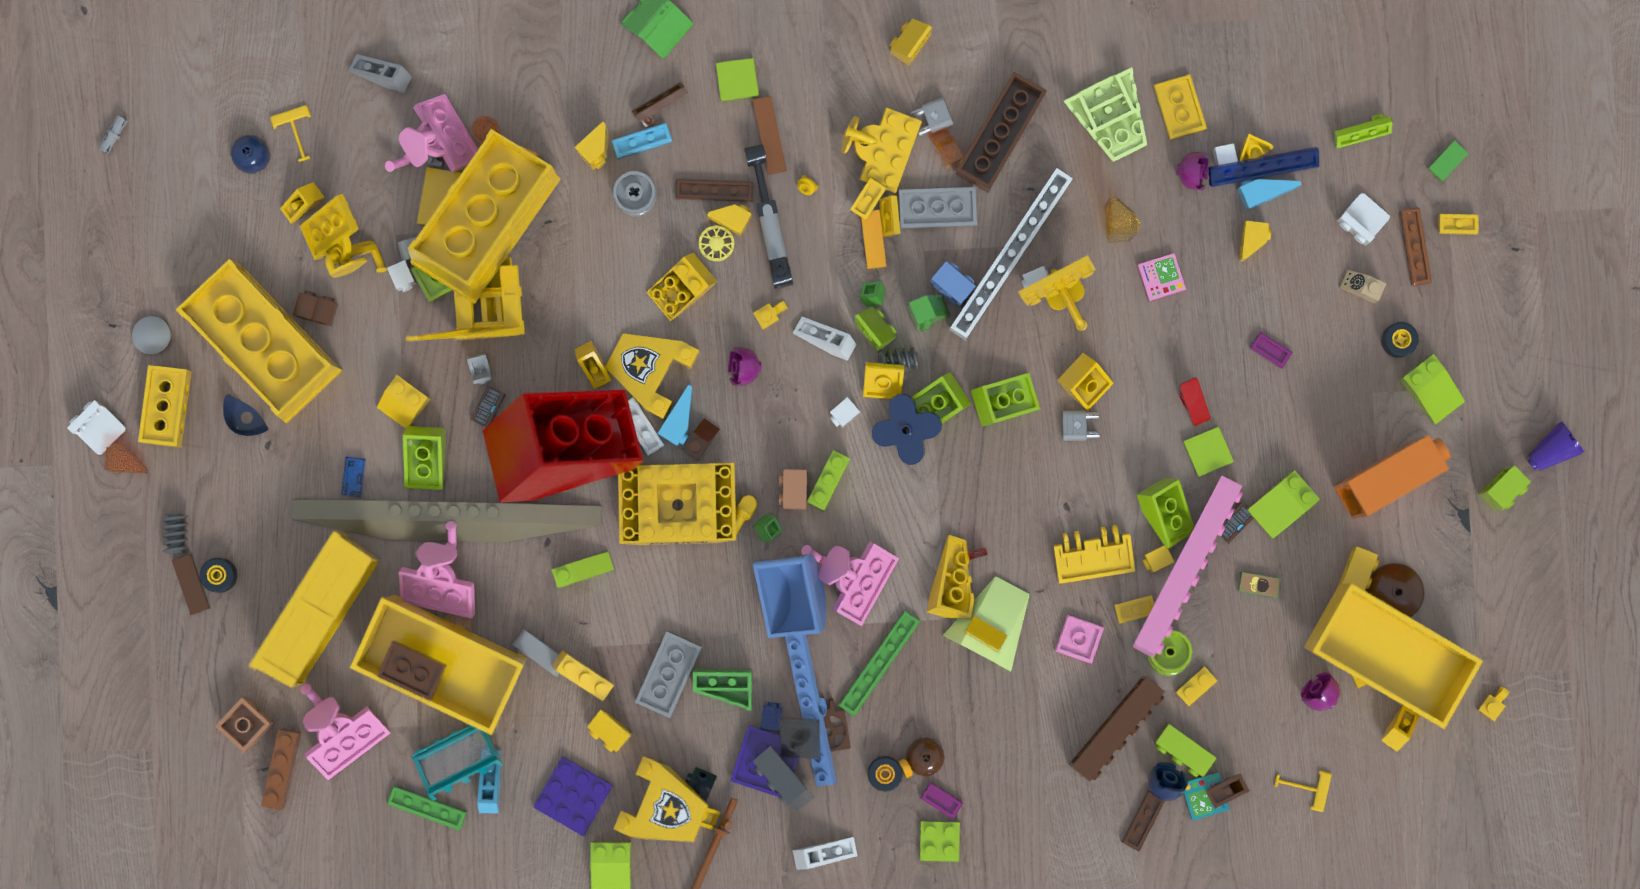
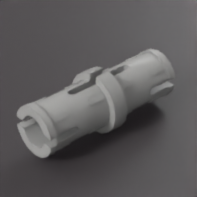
[98,115,128,154]

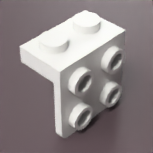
[1337,193,1390,246]
[67,400,126,455]

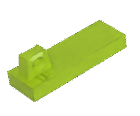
[1334,113,1392,149]

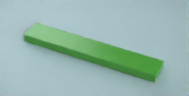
[838,610,920,716]

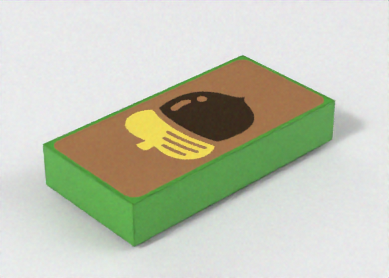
[1238,572,1280,598]

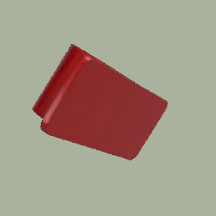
[1179,377,1211,426]

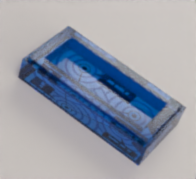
[341,457,366,497]

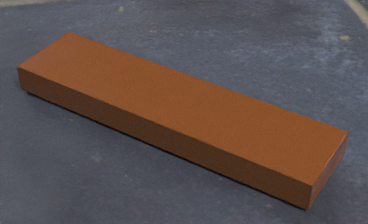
[752,96,787,175]
[1399,207,1432,286]

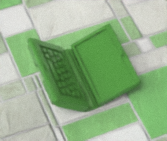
[621,0,694,60]

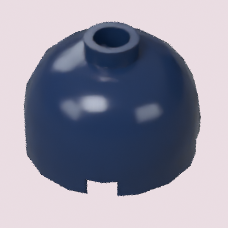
[231,135,270,174]
[1148,762,1188,801]

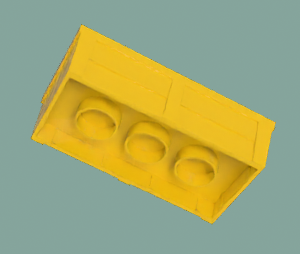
[408,129,561,304]
[176,259,343,424]
[249,531,381,688]
[1304,583,1483,729]
[350,594,527,735]

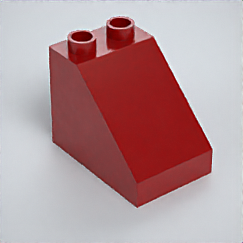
[483,389,643,502]

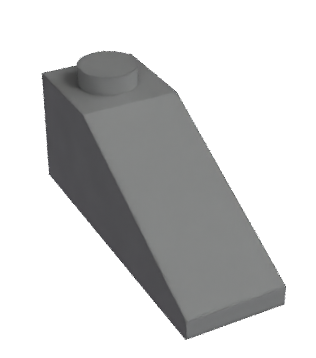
[348,54,412,93]

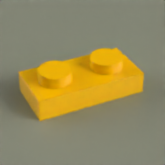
[850,177,887,220]
[879,196,901,237]
[1438,214,1479,235]
[1114,595,1154,624]
[1175,666,1217,707]

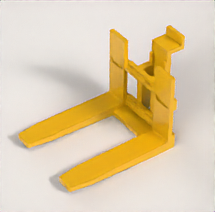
[406,257,525,341]

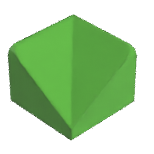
[860,281,886,306]
[753,514,783,542]

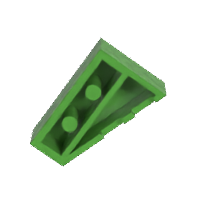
[907,295,951,332]
[693,668,752,711]

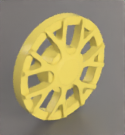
[699,225,735,262]

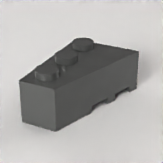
[753,746,815,812]

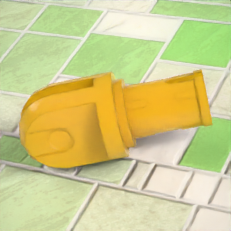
[736,495,758,535]

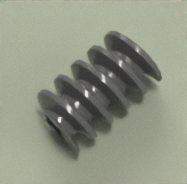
[878,347,919,371]
[162,514,188,554]

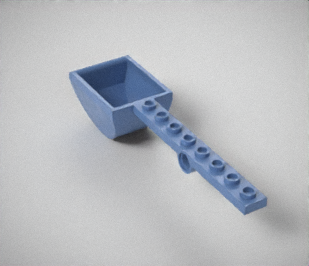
[753,554,837,786]

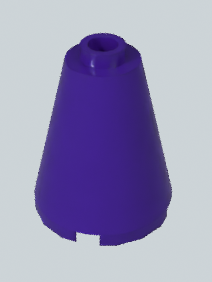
[1528,422,1584,471]

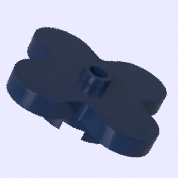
[872,394,942,465]

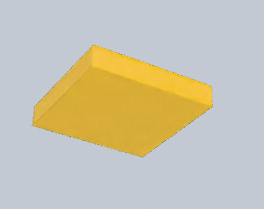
[863,362,904,399]

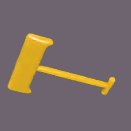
[270,105,311,162]
[1274,770,1332,812]

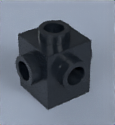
[685,767,717,801]

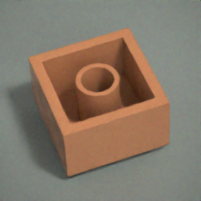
[779,470,807,511]
[215,697,274,753]

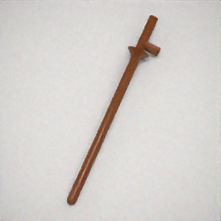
[691,797,738,889]

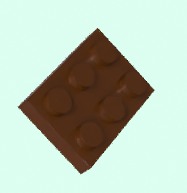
[377,640,447,701]

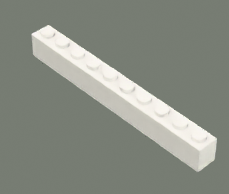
[950,168,1073,340]

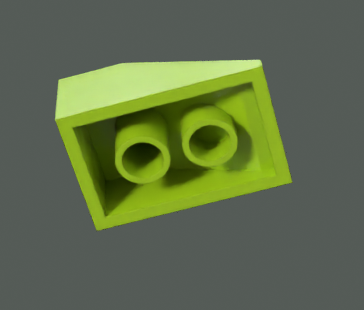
[854,306,896,353]
[1399,354,1465,425]
[912,372,971,424]
[971,373,1040,427]
[403,426,446,490]
[1247,470,1320,539]
[1137,478,1195,548]
[591,841,631,889]

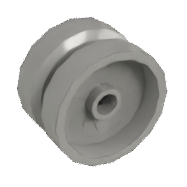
[613,171,657,217]

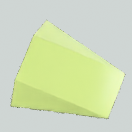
[1063,67,1147,162]
[942,576,1030,671]

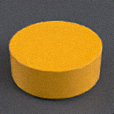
[897,758,913,779]

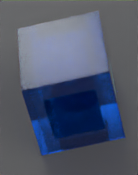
[760,702,783,731]

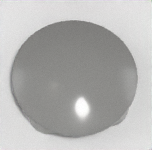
[132,316,172,355]

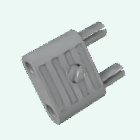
[911,96,954,136]
[1062,410,1100,441]

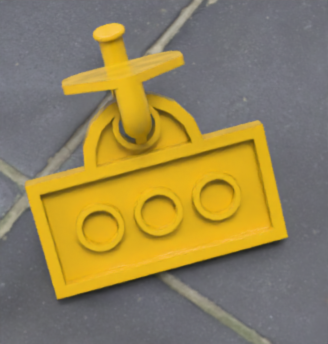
[841,108,922,193]
[299,194,387,278]
[1018,255,1096,331]

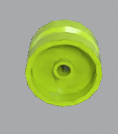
[1147,630,1192,676]

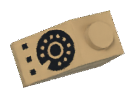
[1339,270,1387,303]

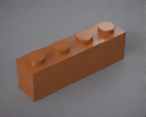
[261,729,301,810]

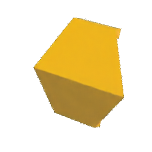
[1237,134,1274,169]

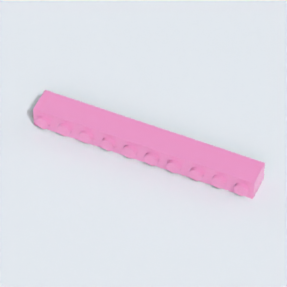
[1133,476,1243,658]

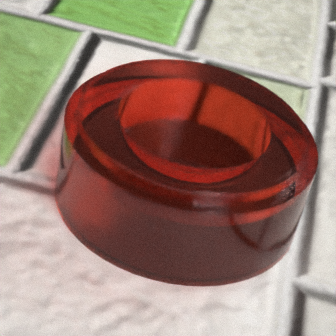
[968,548,988,560]

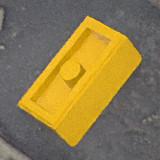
[964,616,1008,652]

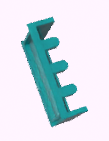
[411,724,503,801]

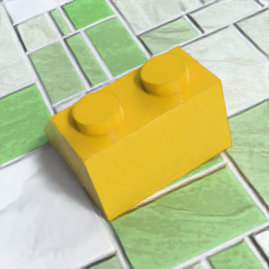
[889,18,932,66]
[575,122,608,170]
[1057,353,1114,411]
[377,375,431,429]
[587,709,633,752]

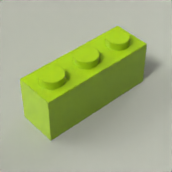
[807,450,850,511]
[1154,723,1216,778]

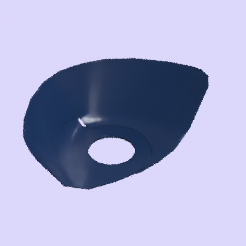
[223,394,269,436]

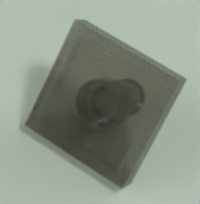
[780,717,821,759]

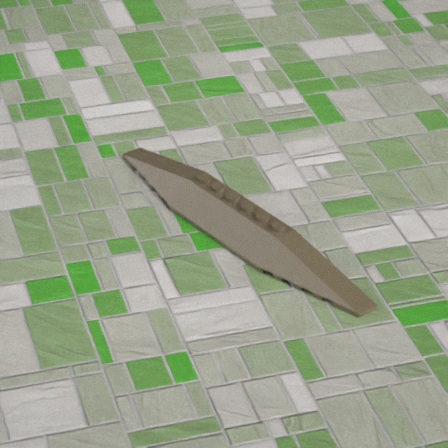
[292,500,602,543]

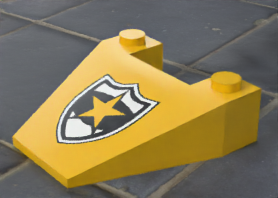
[605,333,700,420]
[614,756,709,842]

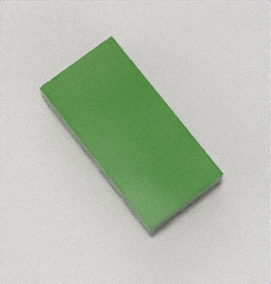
[1428,140,1469,182]

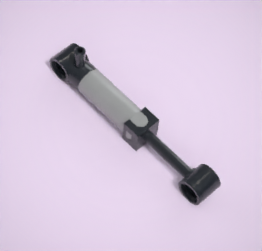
[744,144,793,289]

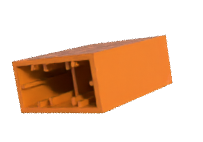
[1333,435,1451,520]

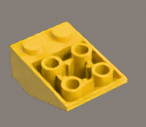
[646,252,718,322]

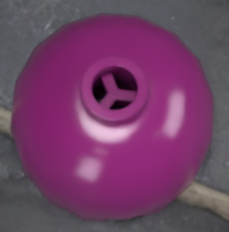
[1176,152,1209,190]
[728,347,762,386]
[1300,672,1340,711]

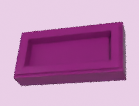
[1249,332,1293,369]
[920,782,963,819]

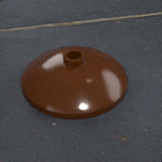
[1366,563,1424,618]

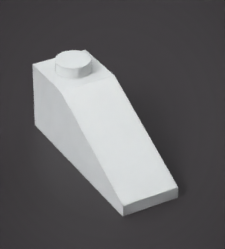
[793,317,857,361]
[793,837,857,870]

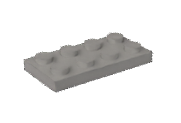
[899,187,977,229]
[635,631,702,718]

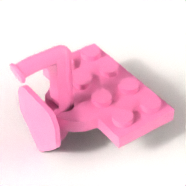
[385,94,478,173]
[399,521,475,618]
[801,542,899,626]
[300,684,390,780]

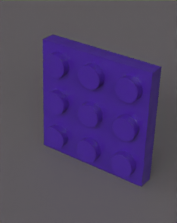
[730,725,804,797]
[533,756,613,836]

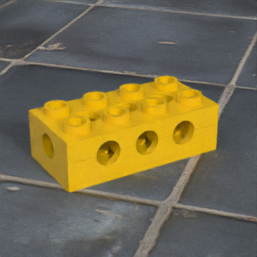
[138,365,192,448]

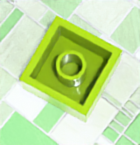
[1478,465,1531,511]

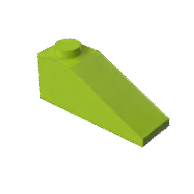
[552,552,615,588]

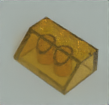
[1105,196,1140,243]

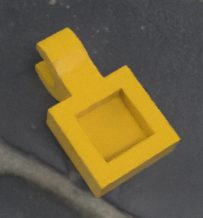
[753,301,788,330]
[1477,687,1510,722]

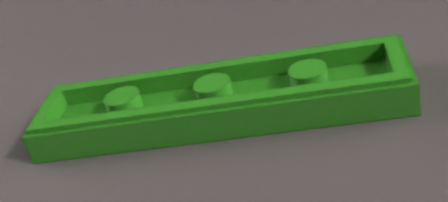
[387,785,467,831]

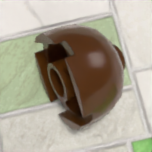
[906,737,945,776]

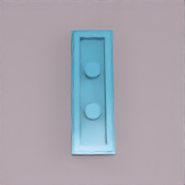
[612,123,672,159]

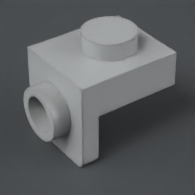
[467,352,492,385]

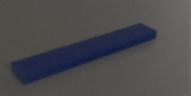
[1208,147,1320,187]

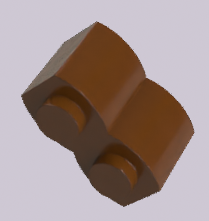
[293,291,338,327]

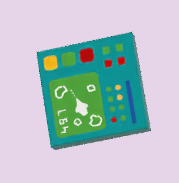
[1184,772,1230,821]

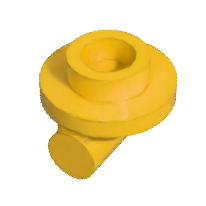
[797,175,819,195]

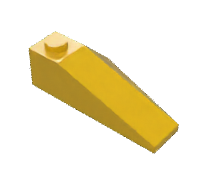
[927,535,974,619]

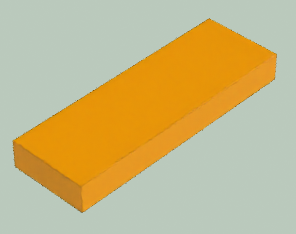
[861,210,887,269]

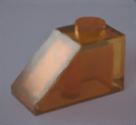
[928,128,964,170]
[105,444,148,474]

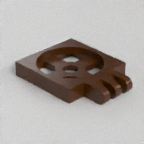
[823,698,851,752]

